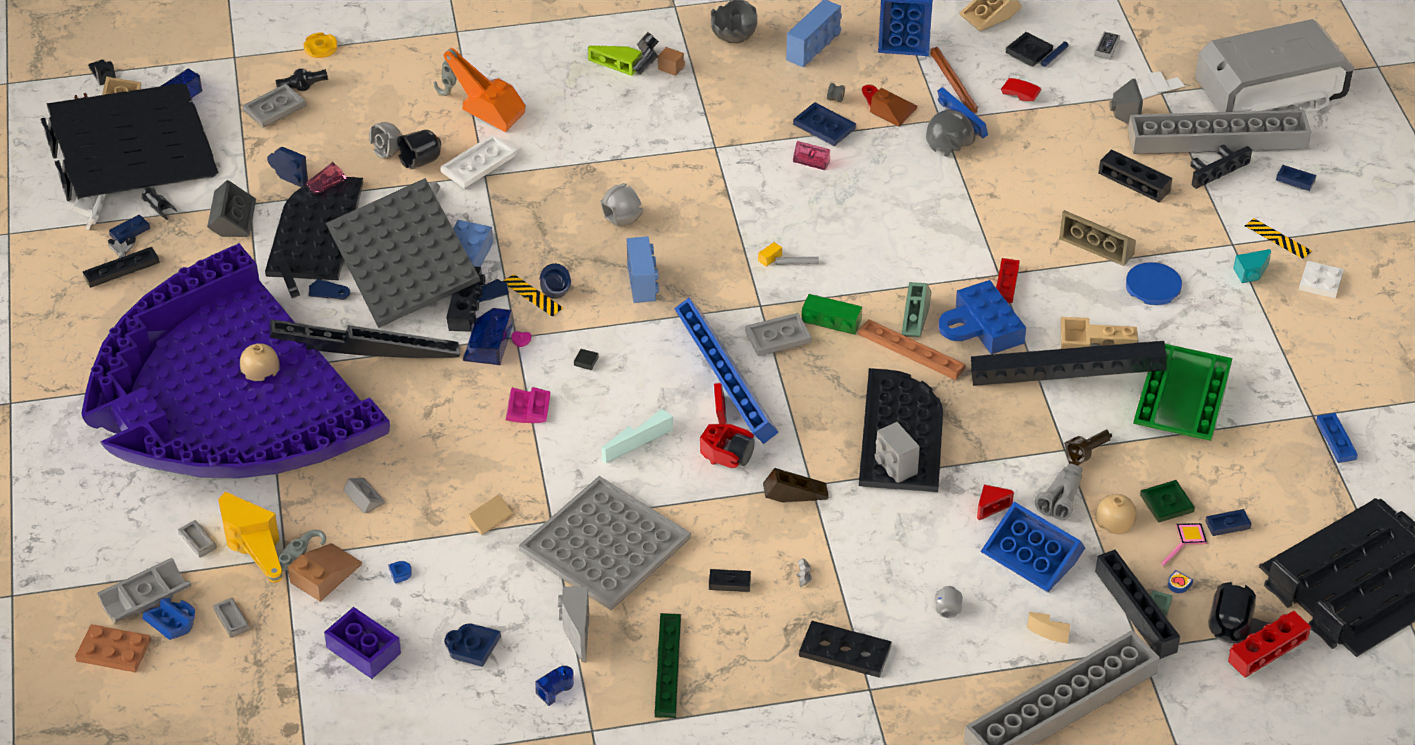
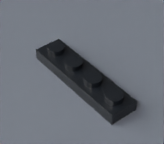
[82,247,160,288]

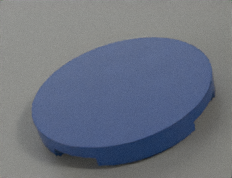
[1125,262,1182,305]

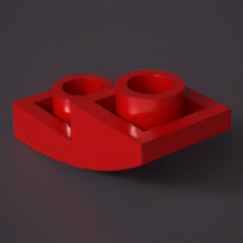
[1001,78,1042,101]

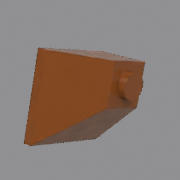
[870,88,917,127]

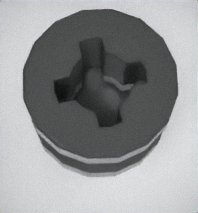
[827,83,845,102]

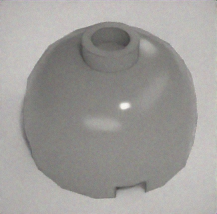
[369,122,402,158]

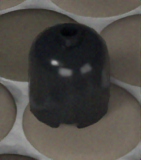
[397,129,441,170]

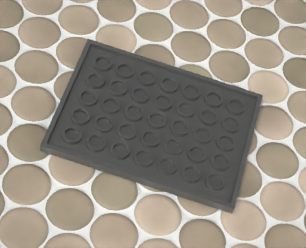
[326,178,480,328]

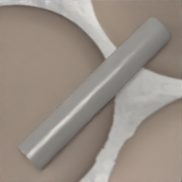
[775,257,819,265]

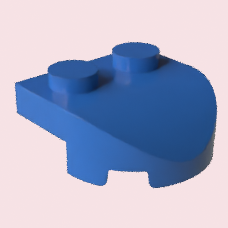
[142,598,195,640]

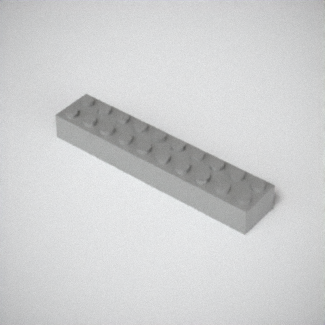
[1128,110,1311,154]
[964,630,1160,745]

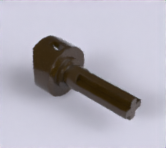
[1064,429,1112,465]

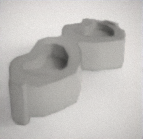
[796,558,812,587]

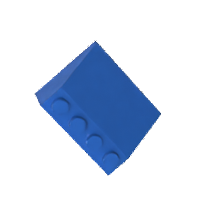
[878,0,933,56]
[981,502,1086,593]

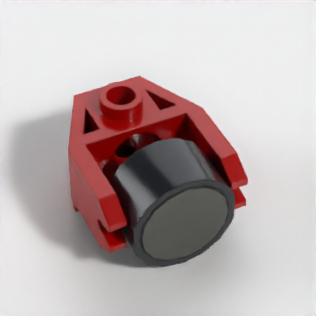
[700,424,755,468]

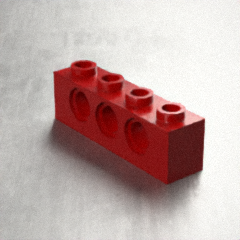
[1228,610,1311,678]

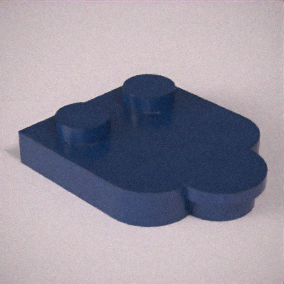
[267,147,308,187]
[444,623,501,667]

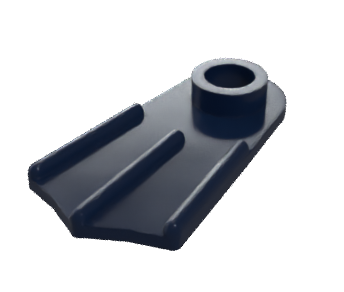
[309,279,350,300]
[478,279,509,303]

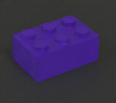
[324,607,401,679]

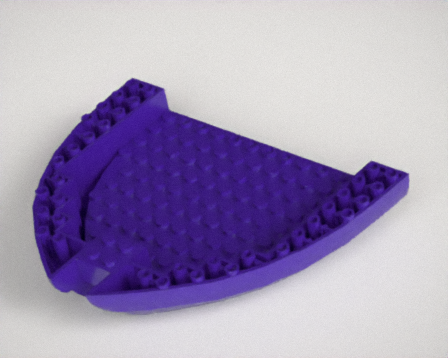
[81,243,390,479]

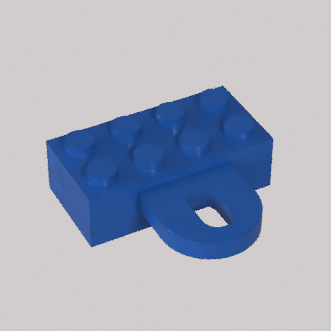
[938,280,1026,354]

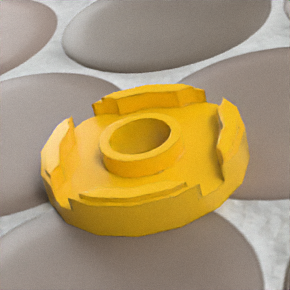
[303,32,338,58]

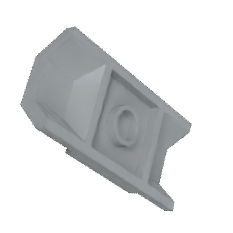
[97,558,191,623]

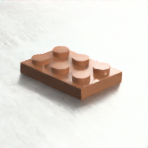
[75,624,151,673]

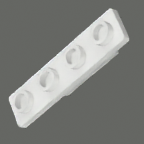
[72,194,106,230]

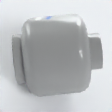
[935,586,962,618]

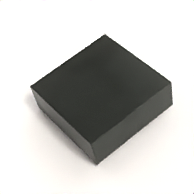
[574,349,599,370]

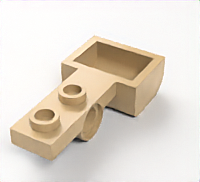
[1060,317,1138,349]

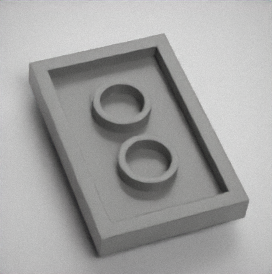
[242,84,306,127]
[745,313,812,356]

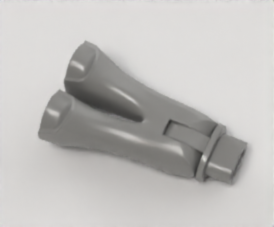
[1035,464,1083,520]

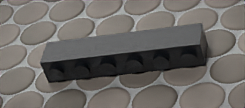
[1095,549,1180,659]

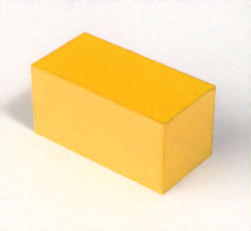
[758,242,782,267]

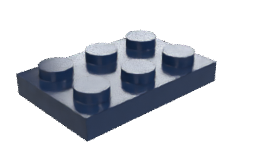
[793,102,856,146]

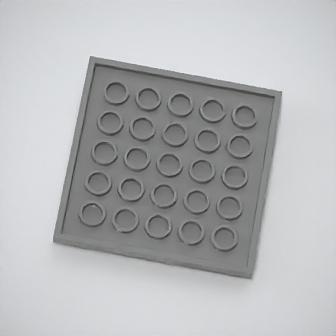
[519,476,691,610]

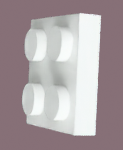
[1299,261,1344,299]

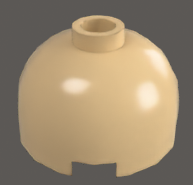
[240,344,280,381]
[1095,494,1136,534]

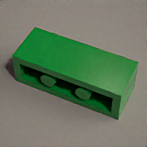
[801,294,862,335]

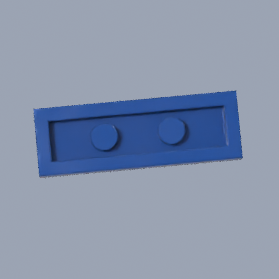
[1316,413,1358,463]

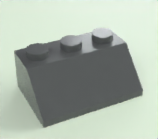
[207,180,256,237]

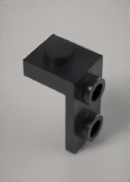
[88,59,116,86]

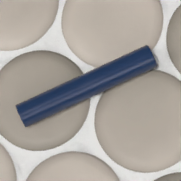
[1041,41,1069,67]

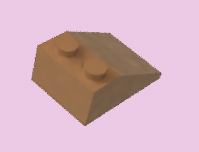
[288,543,362,602]

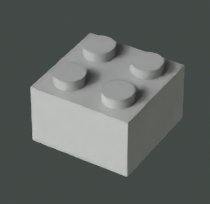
[875,422,920,483]

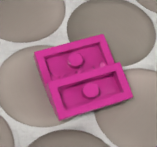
[505,387,551,423]

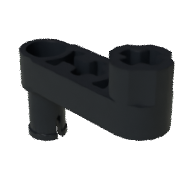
[633,32,659,74]

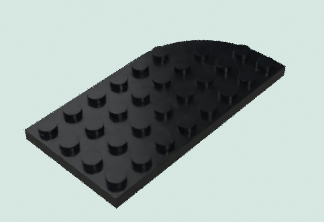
[265,176,364,281]
[859,368,943,492]

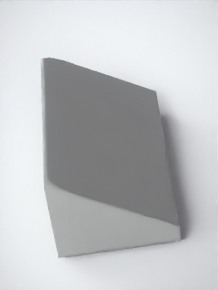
[344,478,385,513]

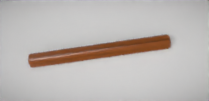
[930,47,978,113]

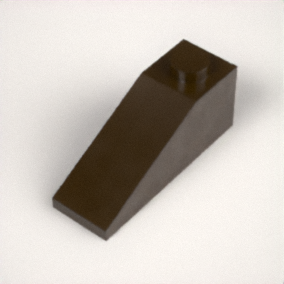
[763,468,829,503]

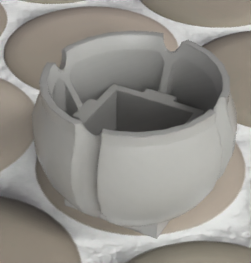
[600,183,643,226]

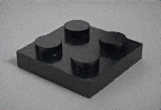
[1005,32,1053,67]

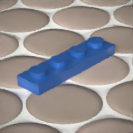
[937,87,988,139]

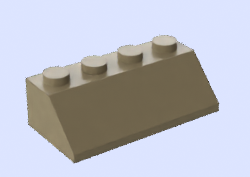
[1059,210,1136,266]

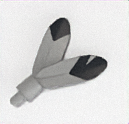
[108,237,136,258]

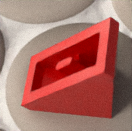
[977,484,1014,520]

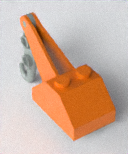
[434,48,526,132]

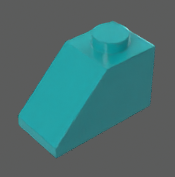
[1233,249,1271,283]

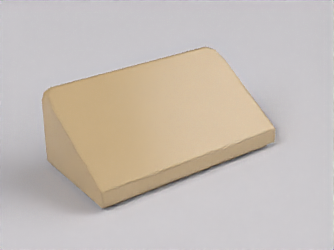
[468,495,513,535]

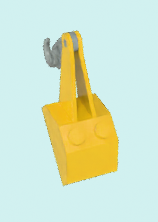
[218,491,327,583]

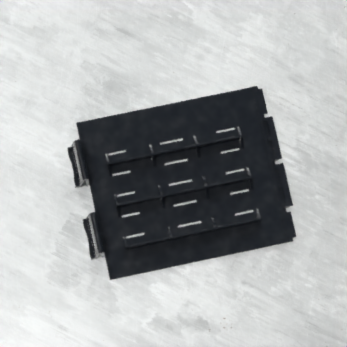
[41,83,218,201]
[1259,498,1415,657]

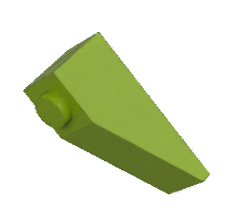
[588,45,642,76]

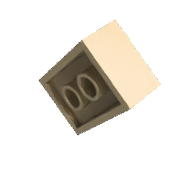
[959,0,1022,31]

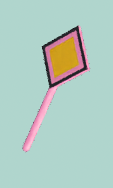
[1161,523,1207,566]

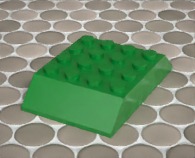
[1133,344,1233,441]

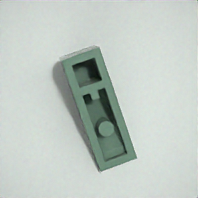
[902,282,932,337]

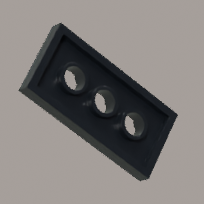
[799,621,892,678]

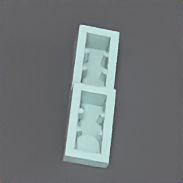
[602,409,673,463]

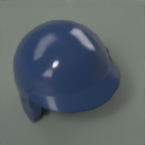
[539,263,571,299]

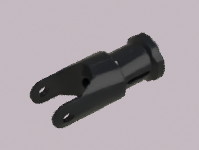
[141,187,177,220]

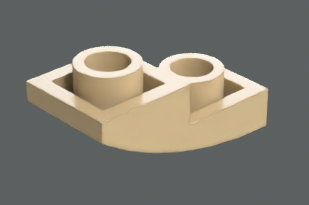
[1027,612,1070,644]

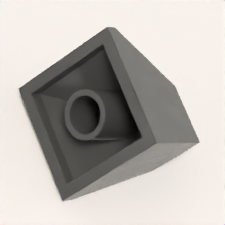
[1110,79,1143,124]

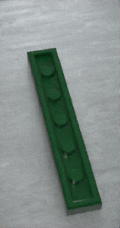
[655,613,681,718]

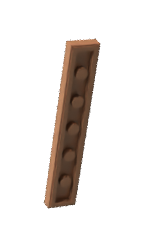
[858,319,966,380]

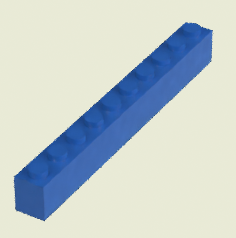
[674,298,779,444]

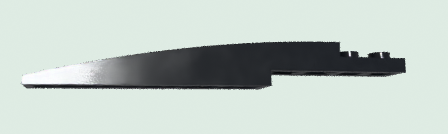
[269,319,460,358]

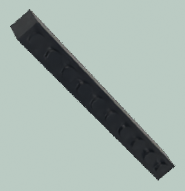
[971,341,1167,386]

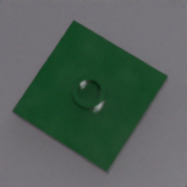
[1140,480,1195,523]

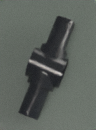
[275,69,328,91]

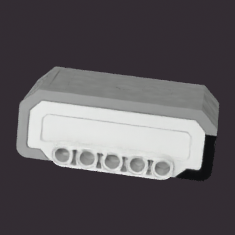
[1195,19,1354,112]

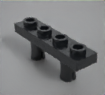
[1190,145,1252,189]

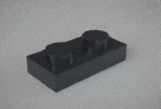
[709,569,751,592]

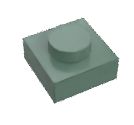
[1151,590,1173,616]

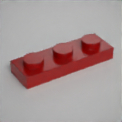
[996,258,1020,303]

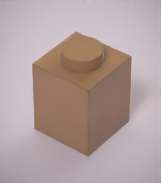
[658,47,685,76]

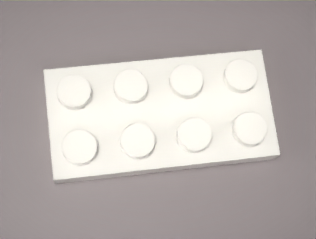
[440,134,517,189]

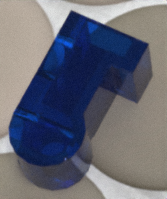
[535,665,574,706]

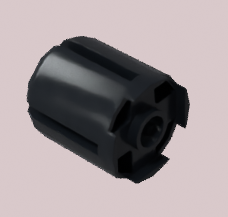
[1208,582,1256,643]

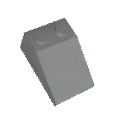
[558,586,589,662]

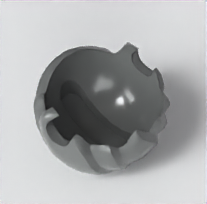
[711,0,757,43]
[926,109,975,157]

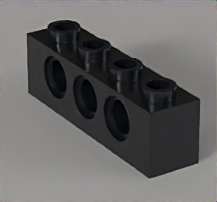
[1098,149,1173,203]
[446,266,485,332]

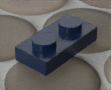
[1276,165,1317,191]
[109,214,150,244]
[1205,509,1252,536]

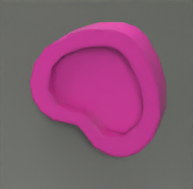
[511,331,531,347]

